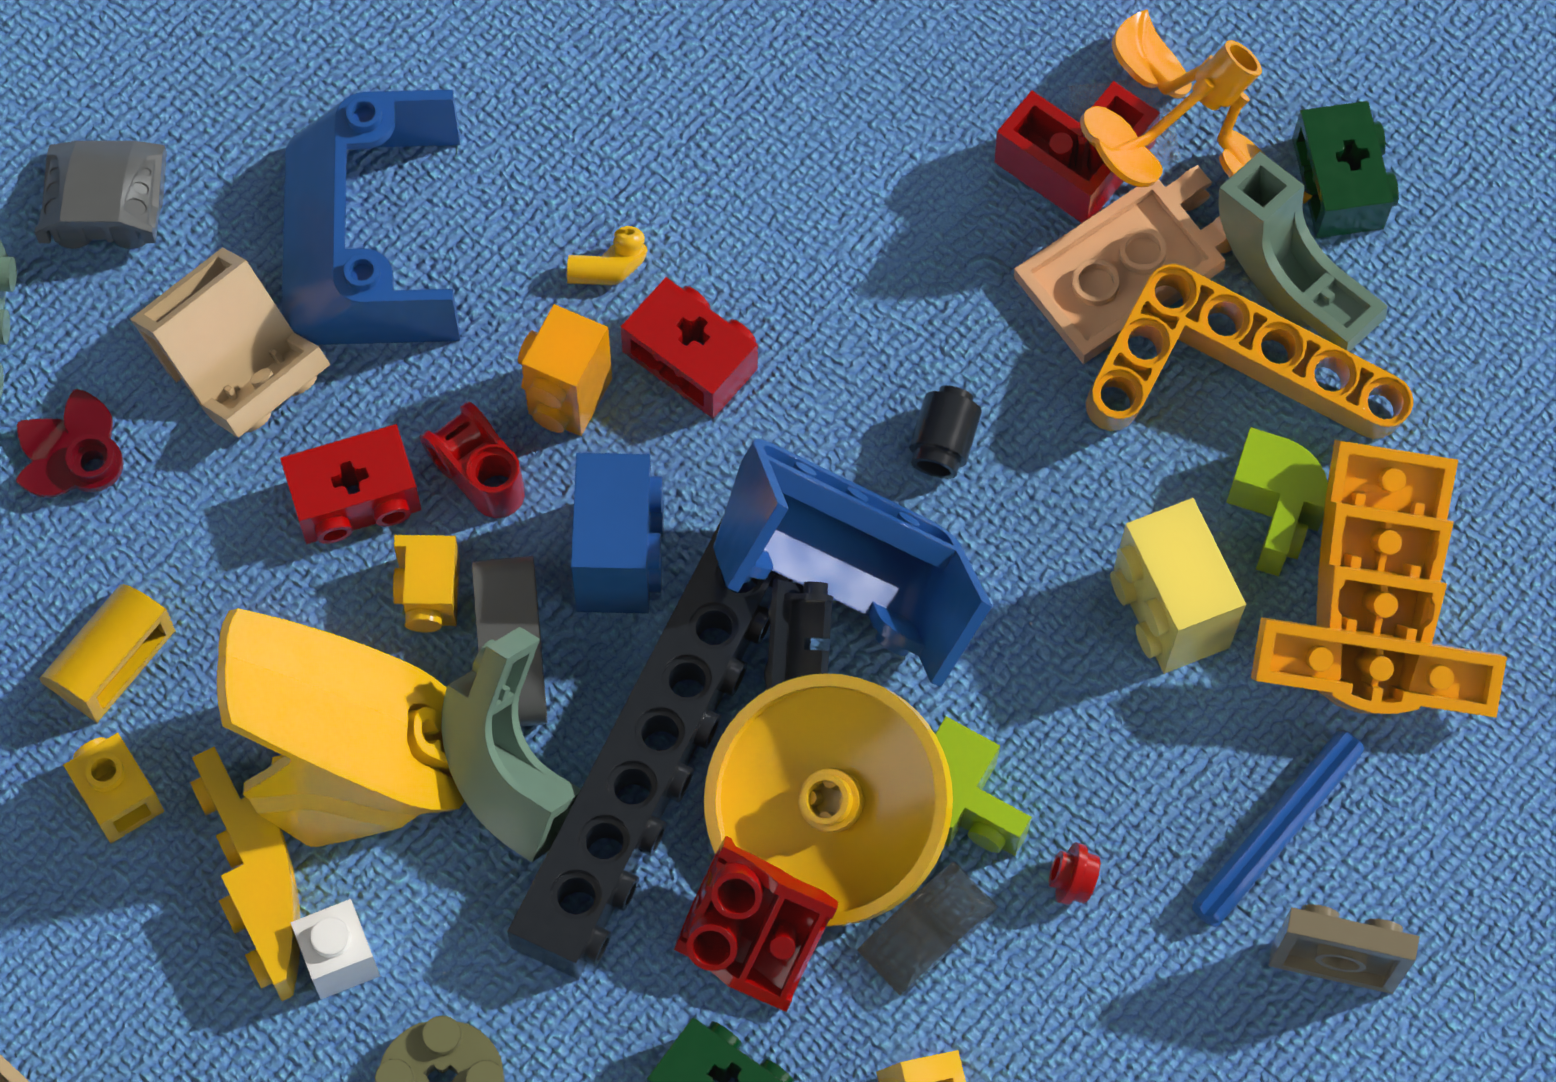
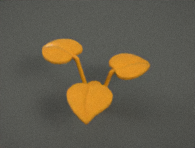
[1080,9,1313,204]

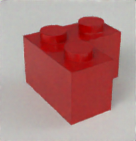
[994,81,1160,223]

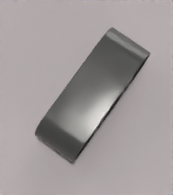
[472,556,548,727]

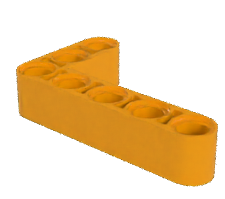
[1085,264,1413,439]

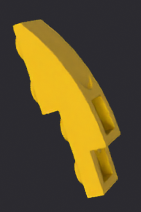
[190,746,300,1001]

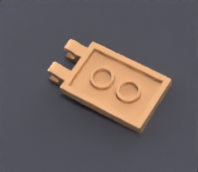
[1014,165,1232,364]

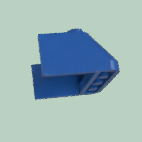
[282,90,460,345]
[713,439,992,687]

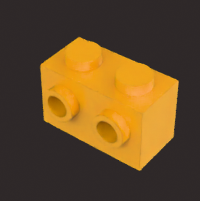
[518,304,612,437]

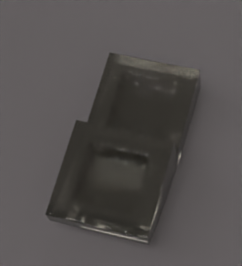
[857,862,999,996]

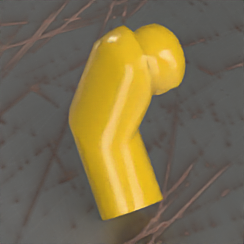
[567,226,648,285]

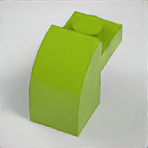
[1226,427,1328,577]
[935,716,1032,856]

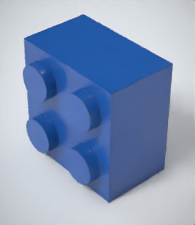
[571,453,664,614]

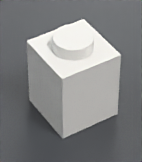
[290,899,380,1000]

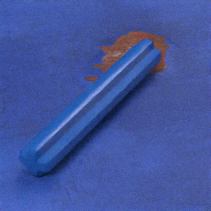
[1192,730,1364,927]

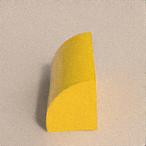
[39,584,176,723]

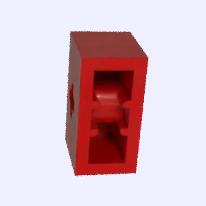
[620,277,758,419]
[280,424,422,545]

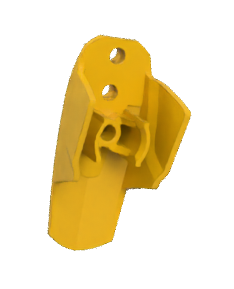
[217,608,465,847]

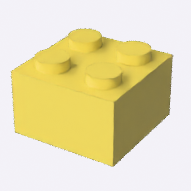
[1110,498,1246,674]

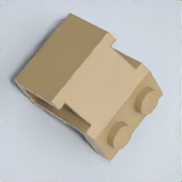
[130,247,331,438]

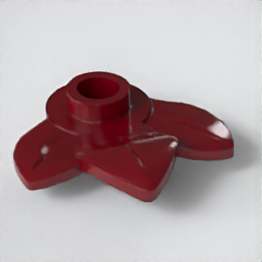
[16,389,124,498]

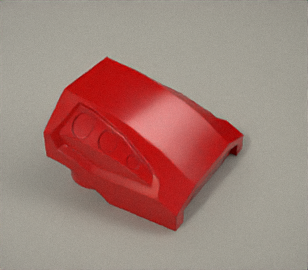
[674,836,839,1012]

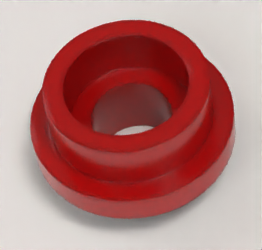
[1049,842,1100,905]

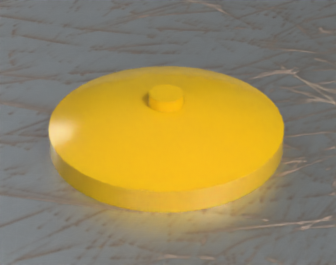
[704,673,953,927]

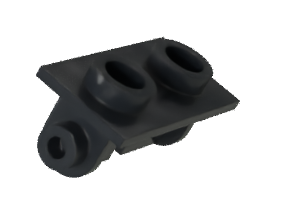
[764,579,834,690]

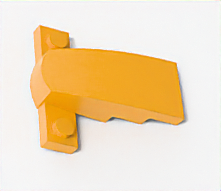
[1251,440,1507,718]

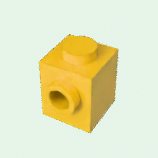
[63,733,165,844]

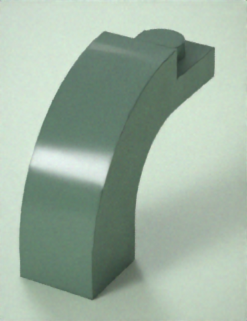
[1219,151,1388,352]
[441,627,581,862]

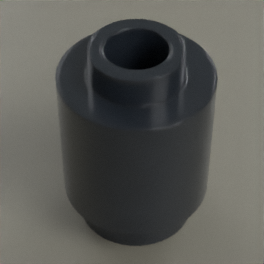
[909,385,982,479]

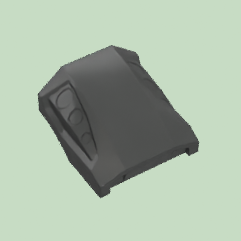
[34,141,167,249]

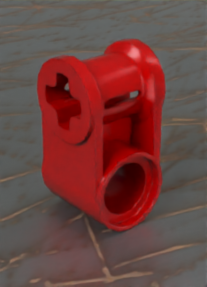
[419,401,525,518]

